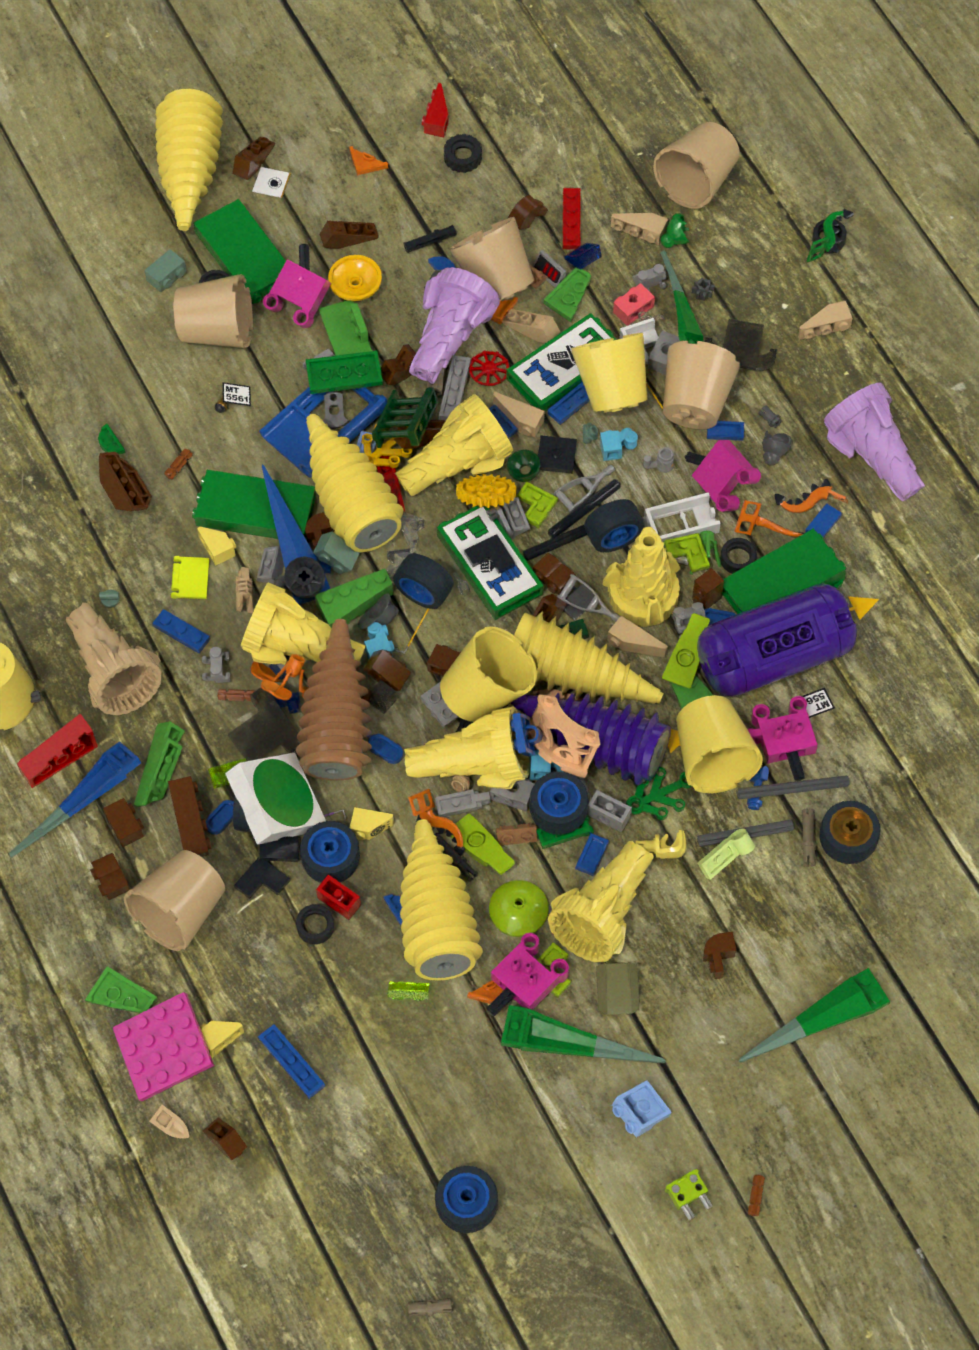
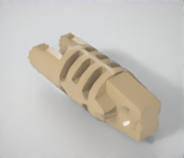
[235,567,253,613]

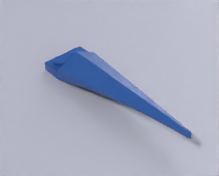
[262,464,331,605]

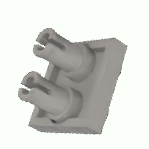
[420,682,459,728]

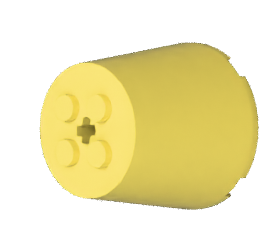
[571,333,647,413]
[440,627,537,722]
[0,643,35,730]
[676,696,763,793]

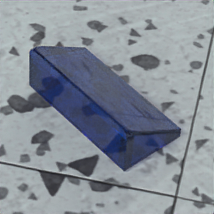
[564,243,601,269]

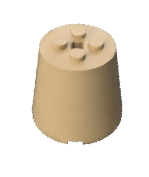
[653,122,739,209]
[449,217,534,301]
[173,275,253,348]
[663,341,740,429]
[124,850,225,951]

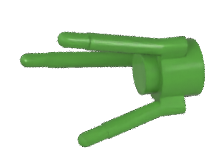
[690,531,721,575]

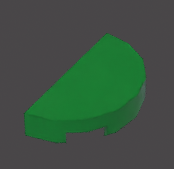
[98,423,126,455]

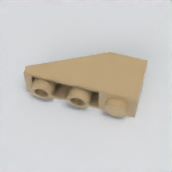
[611,213,668,245]
[798,301,852,340]
[502,309,560,343]

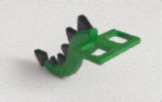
[806,209,854,263]

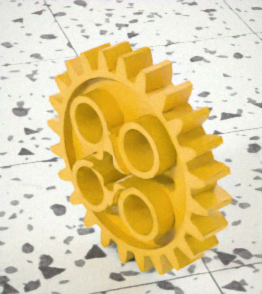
[456,474,516,508]

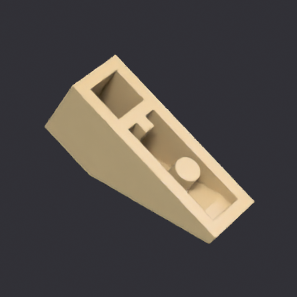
[493,392,545,437]
[607,615,668,657]

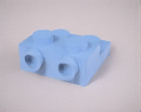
[612,1080,672,1137]

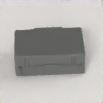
[564,582,600,620]

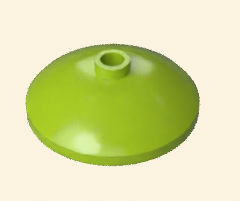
[489,880,549,937]

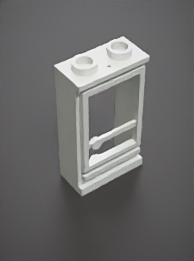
[642,492,720,542]

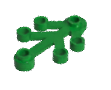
[626,767,692,820]

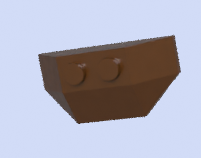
[99,452,152,511]

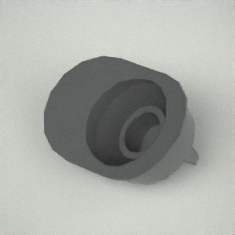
[358,593,399,629]

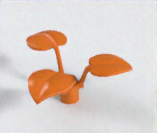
[250,654,309,700]

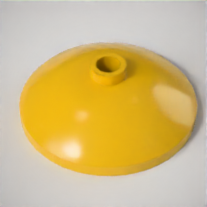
[328,255,382,301]

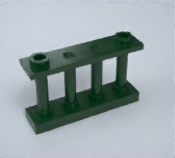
[372,387,438,448]

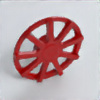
[469,350,509,386]

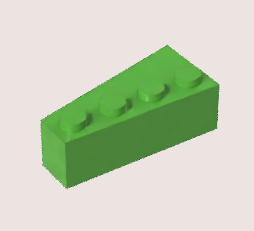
[315,568,393,628]

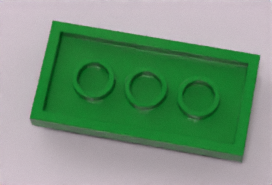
[305,350,383,394]

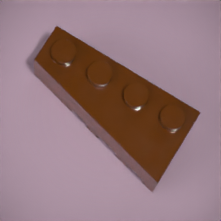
[168,776,212,857]

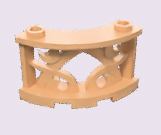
[528,695,600,778]

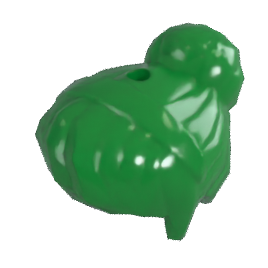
[660,213,689,248]

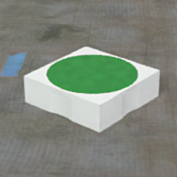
[225,752,326,845]

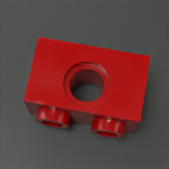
[316,875,361,920]

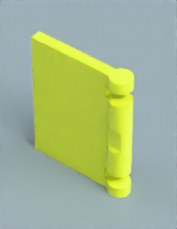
[171,556,209,599]

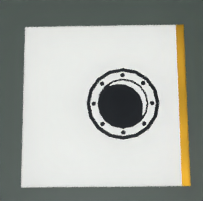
[252,167,291,198]

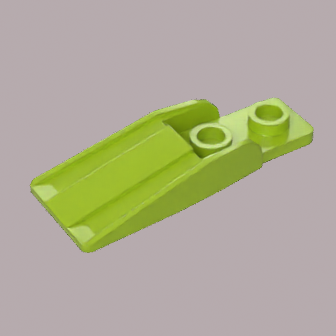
[662,613,710,689]
[450,813,515,875]

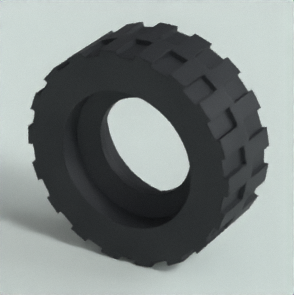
[444,134,482,173]

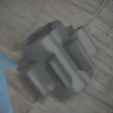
[692,278,714,301]

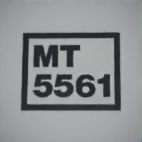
[222,382,251,406]
[801,688,835,718]

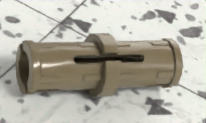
[408,1298,452,1317]

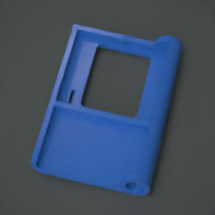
[259,387,387,478]

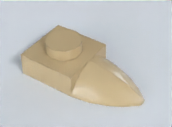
[148,1104,189,1139]

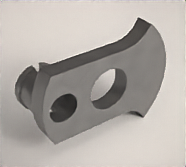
[323,392,349,428]
[486,506,515,540]

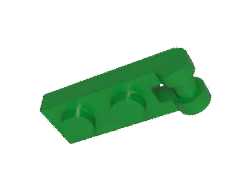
[536,815,594,849]

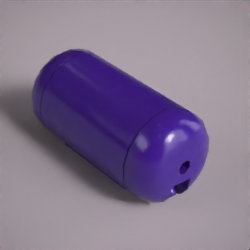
[697,583,857,698]

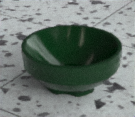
[507,449,541,482]

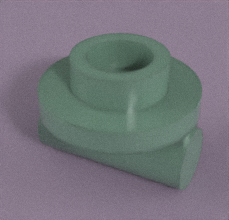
[583,423,598,444]
[99,589,120,607]

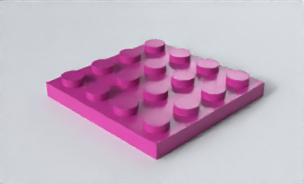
[112,992,214,1101]

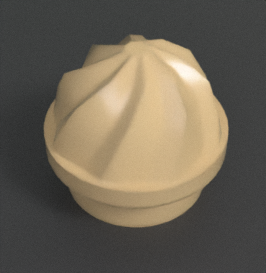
[451,775,471,792]

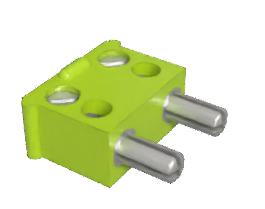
[664,1169,712,1220]

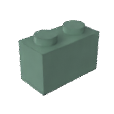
[144,249,187,292]
[313,532,360,574]

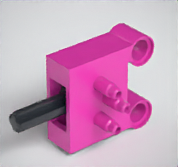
[751,696,818,781]
[486,933,569,1016]

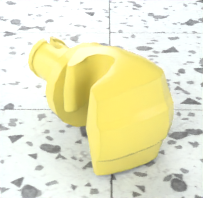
[636,830,686,859]

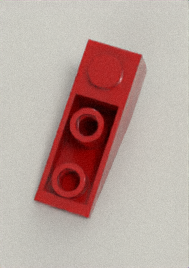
[421,83,449,138]

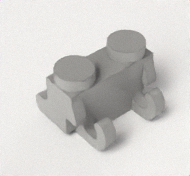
[632,264,666,292]
[672,602,706,634]
[202,647,230,683]

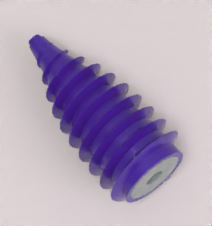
[511,692,671,785]

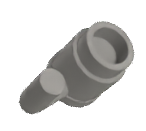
[643,447,674,473]

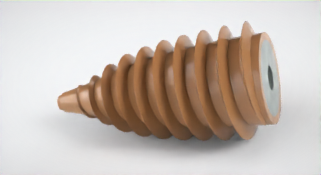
[296,619,372,780]

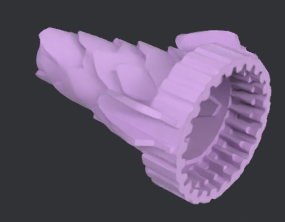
[409,267,500,384]
[824,383,925,501]

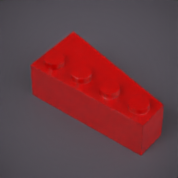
[17,714,98,788]

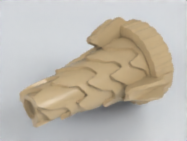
[66,603,162,715]

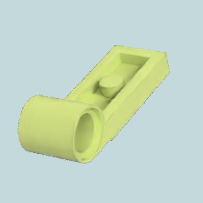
[698,829,755,880]

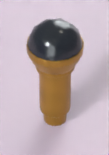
[214,396,227,413]

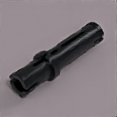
[403,225,457,253]
[434,832,478,882]

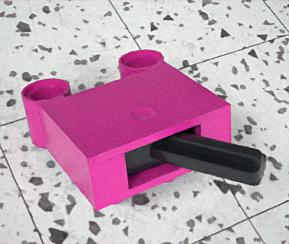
[263,244,331,328]
[685,440,761,512]

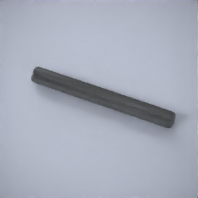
[697,820,794,847]

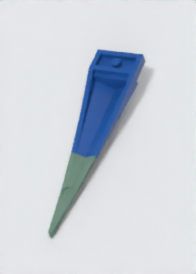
[9,741,141,857]

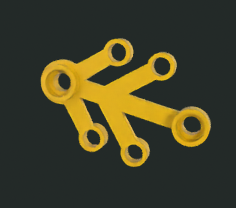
[361,424,412,468]

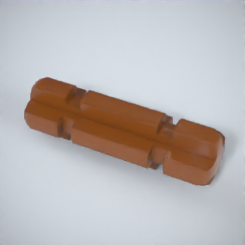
[164,449,193,480]
[217,689,256,701]
[748,1175,765,1216]

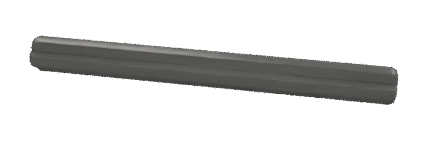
[736,775,850,799]

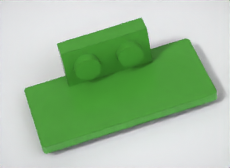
[319,300,372,356]

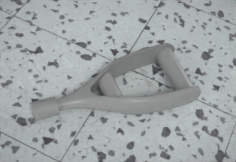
[554,465,615,513]
[557,574,621,622]

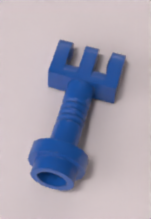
[747,766,769,810]

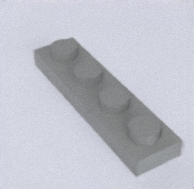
[439,355,471,420]

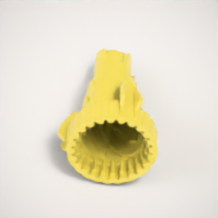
[395,394,513,496]
[603,527,680,627]
[241,582,366,668]
[404,706,530,789]
[548,841,653,962]

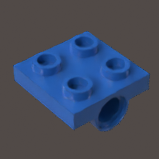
[511,713,543,756]

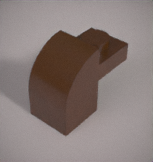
[508,195,548,230]
[380,344,416,385]
[305,512,335,550]
[703,931,736,979]

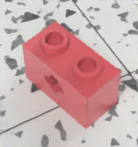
[613,283,655,326]

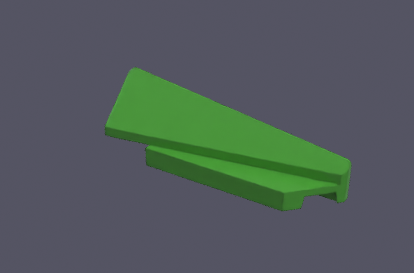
[134,721,185,807]

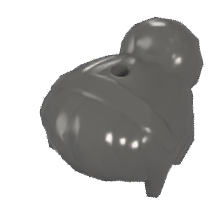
[762,431,792,466]

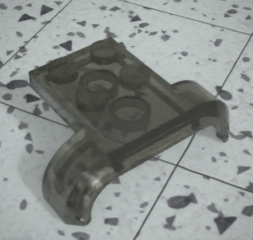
[705,319,777,371]
[227,687,300,761]

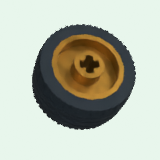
[819,800,880,864]

